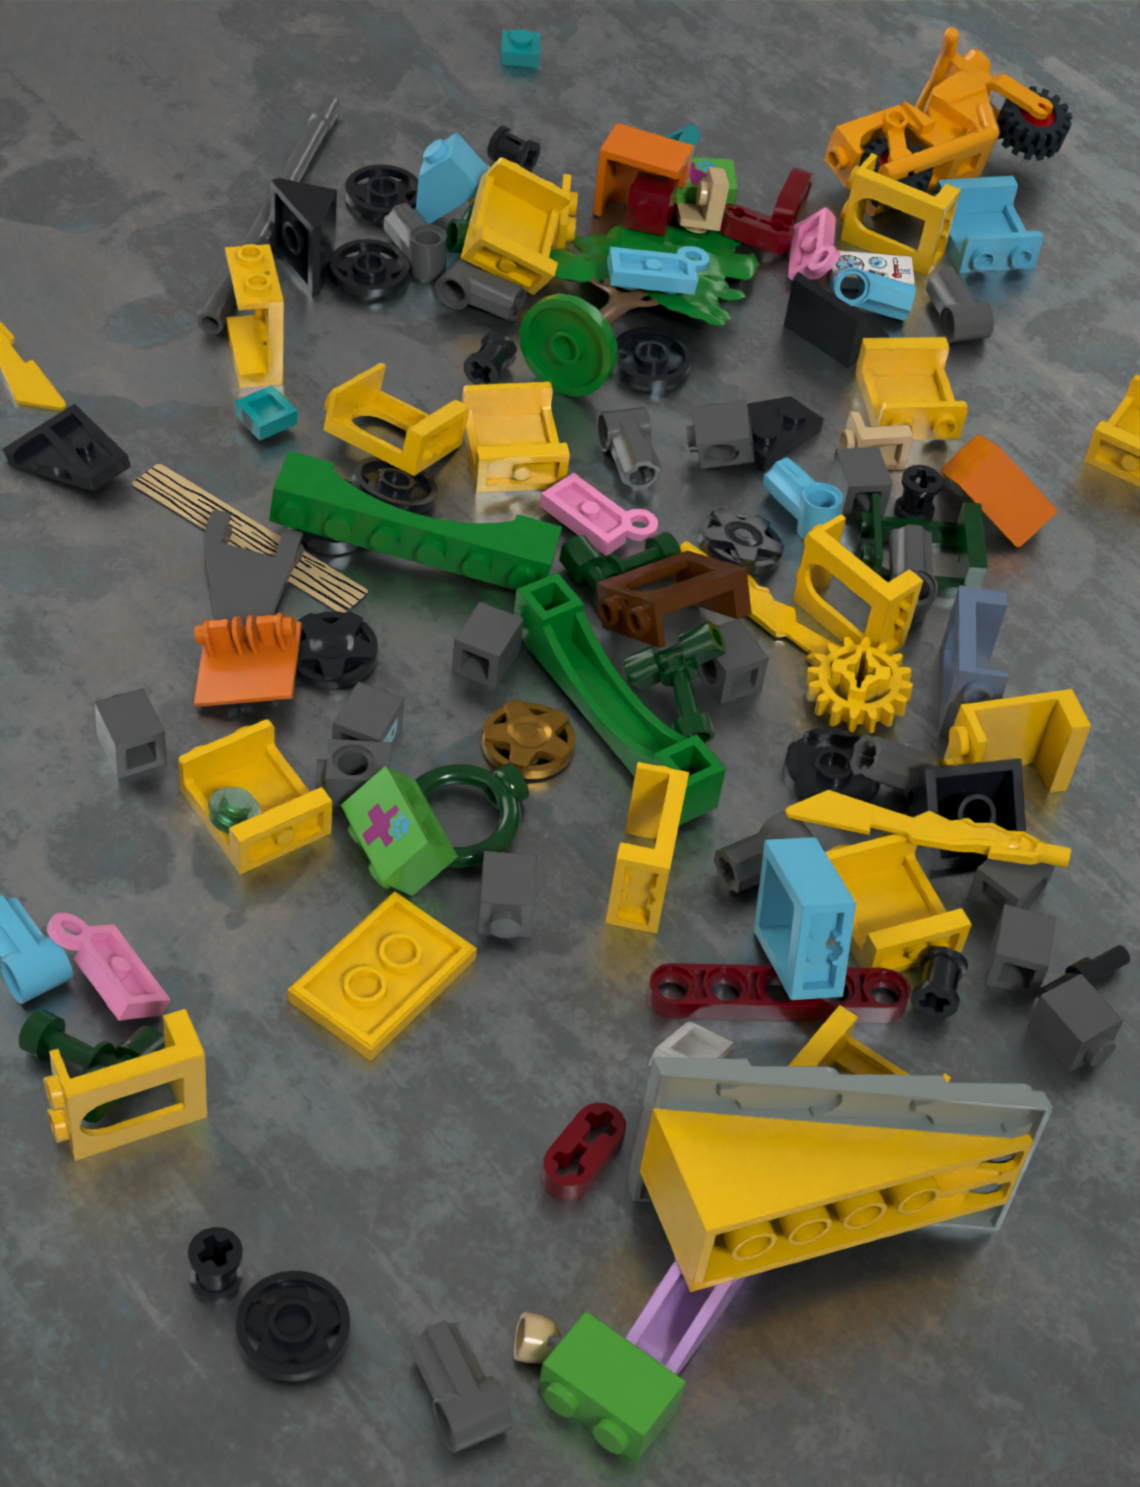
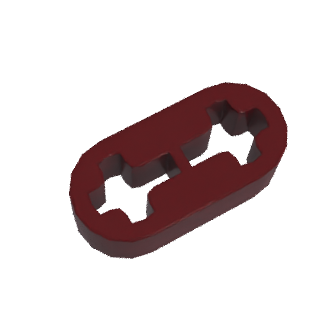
[772,168,814,227]
[719,204,795,254]
[541,1102,626,1201]

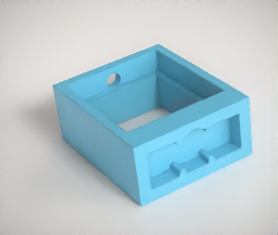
[754,837,856,1000]

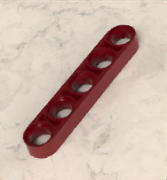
[646,963,911,1023]

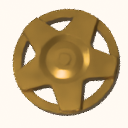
[481,699,575,779]

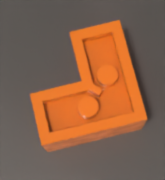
[592,123,694,217]
[940,434,1059,547]

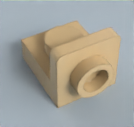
[675,167,730,233]
[840,412,913,471]

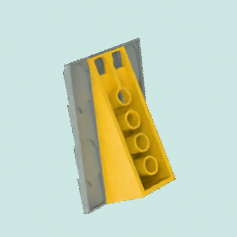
[626,1058,1054,1292]

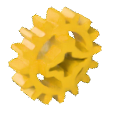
[806,637,913,733]

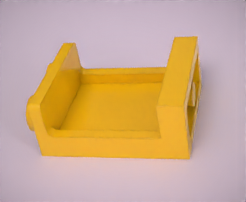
[461,158,572,295]
[855,337,969,440]
[1084,374,1140,487]
[462,382,570,493]
[178,719,332,875]
[825,832,972,972]

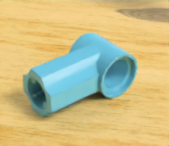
[829,267,917,321]
[763,457,843,539]
[0,895,73,1004]

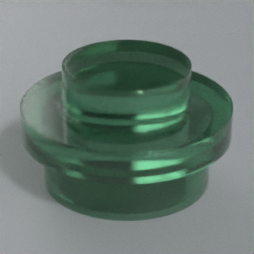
[208,787,261,834]

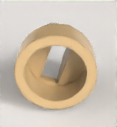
[514,1312,561,1364]

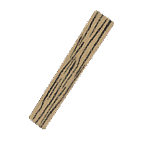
[132,464,368,613]

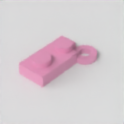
[788,207,840,281]
[540,473,658,556]
[47,913,171,1021]

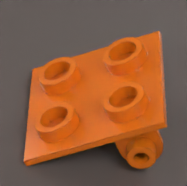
[194,612,302,707]

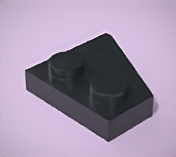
[747,396,824,471]
[1,404,131,491]

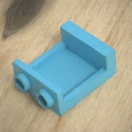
[934,176,1044,273]

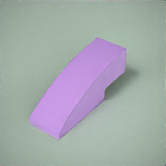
[625,1259,746,1375]

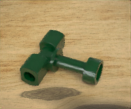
[559,532,681,607]
[623,620,726,744]
[18,1009,165,1123]

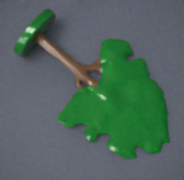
[519,221,759,397]

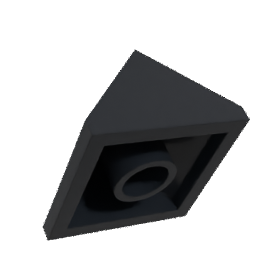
[270,178,337,297]
[783,272,890,368]
[908,758,1026,870]

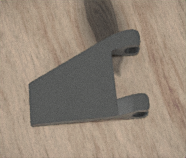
[203,510,304,628]

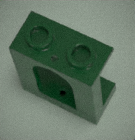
[858,493,988,599]

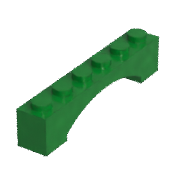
[269,450,562,590]
[514,573,726,825]

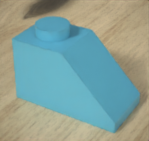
[416,133,489,224]

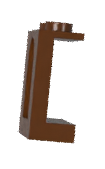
[596,550,752,648]

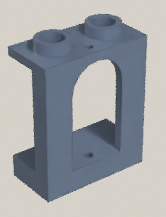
[939,585,1009,737]

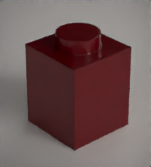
[624,171,679,236]

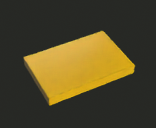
[287,891,477,1061]

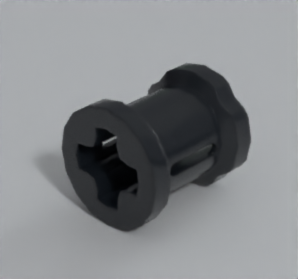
[487,125,541,172]
[463,331,517,385]
[894,465,943,520]
[910,946,968,1018]
[188,1227,243,1305]

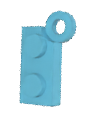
[607,246,710,295]

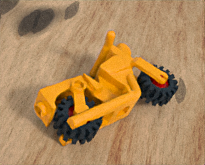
[824,27,1072,217]

